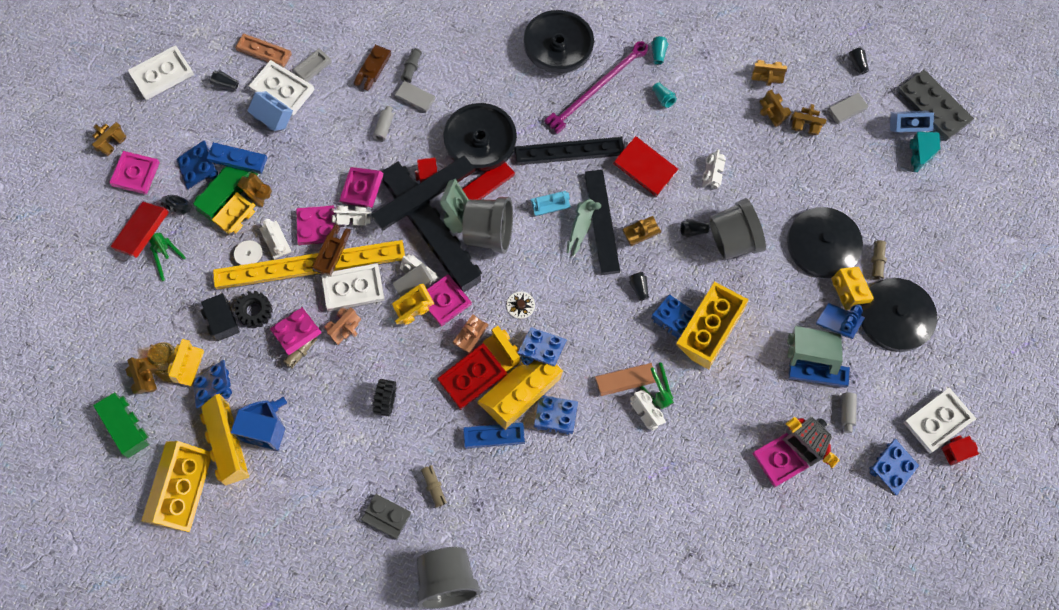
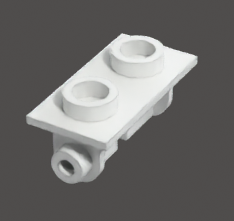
[702,149,726,189]
[332,205,372,226]
[259,219,292,260]
[400,255,438,289]
[630,390,666,431]

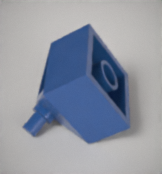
[231,396,287,451]

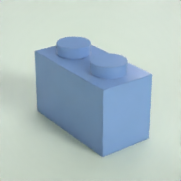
[248,91,293,131]
[890,111,934,132]

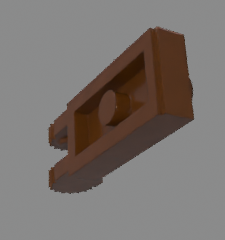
[354,44,391,91]
[312,224,351,277]

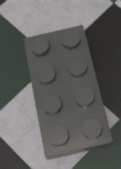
[897,69,974,141]

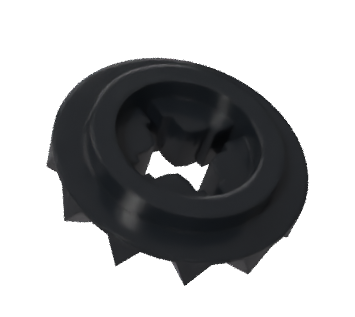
[161,195,192,214]

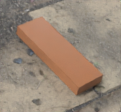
[235,33,292,68]
[595,363,656,396]

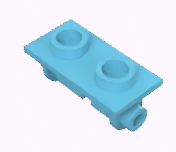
[530,191,571,216]

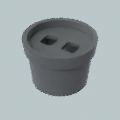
[462,197,513,254]
[709,198,766,259]
[417,547,481,609]

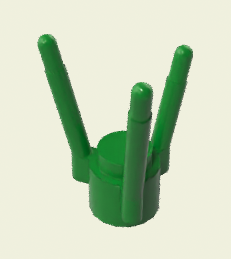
[149,233,186,281]
[640,362,674,410]

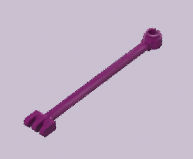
[544,41,648,134]

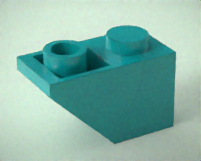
[910,132,941,173]

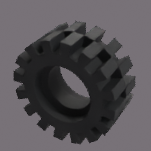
[235,291,273,328]
[373,379,397,417]

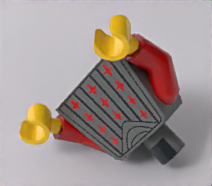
[783,417,840,468]

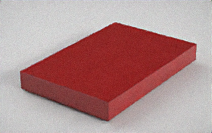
[613,136,678,197]
[110,201,169,258]
[437,343,507,410]

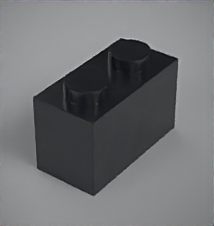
[200,293,240,341]

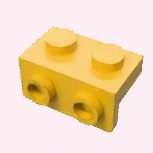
[211,192,256,235]
[831,267,874,310]
[392,284,434,325]
[483,326,520,372]
[167,339,204,387]

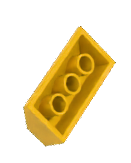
[676,281,749,370]
[477,360,563,430]
[200,393,249,485]
[141,441,211,532]

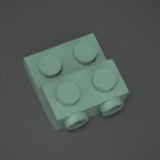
[440,179,469,234]

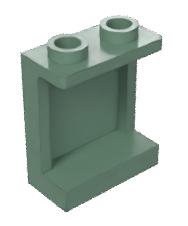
[787,326,843,375]

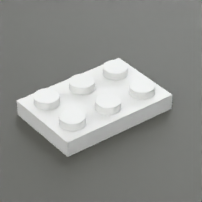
[128,45,194,100]
[249,60,315,115]
[321,263,385,311]
[903,387,976,454]

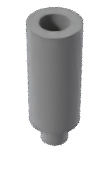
[373,106,394,142]
[841,392,857,433]

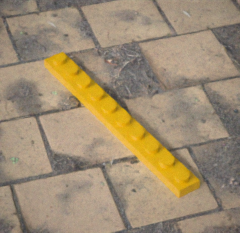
[213,240,405,290]

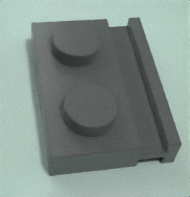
[361,493,412,539]

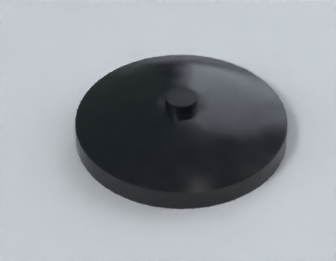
[524,10,594,73]
[444,103,517,171]
[787,207,863,278]
[860,278,937,352]

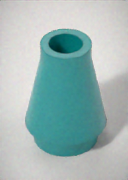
[651,36,669,64]
[652,82,677,108]

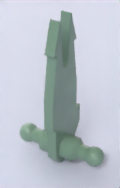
[566,199,601,256]

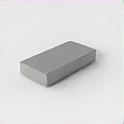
[293,48,332,82]
[395,81,435,113]
[828,92,869,124]
[393,263,433,297]

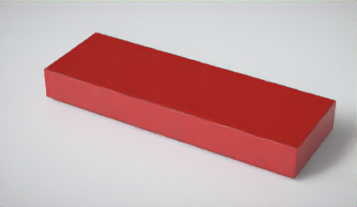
[462,162,515,200]

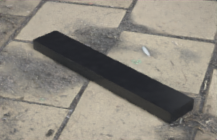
[515,137,624,165]
[371,155,475,231]
[584,169,620,275]

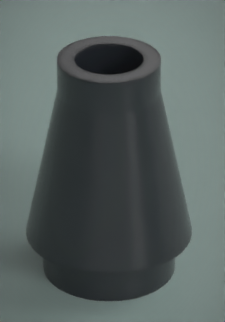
[848,47,869,75]
[210,70,239,91]
[680,219,709,238]
[629,272,650,301]

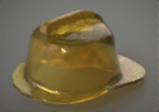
[145,342,176,382]

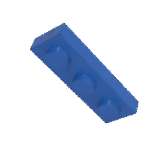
[207,142,268,174]
[788,359,850,388]
[464,423,525,449]

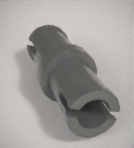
[400,48,422,83]

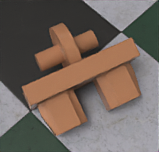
[324,307,361,345]
[453,314,489,353]

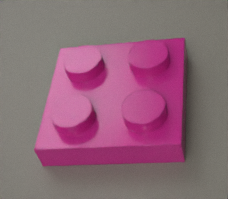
[110,151,160,195]
[339,167,384,208]
[296,205,336,245]
[427,274,472,327]
[270,307,321,355]
[752,433,809,488]

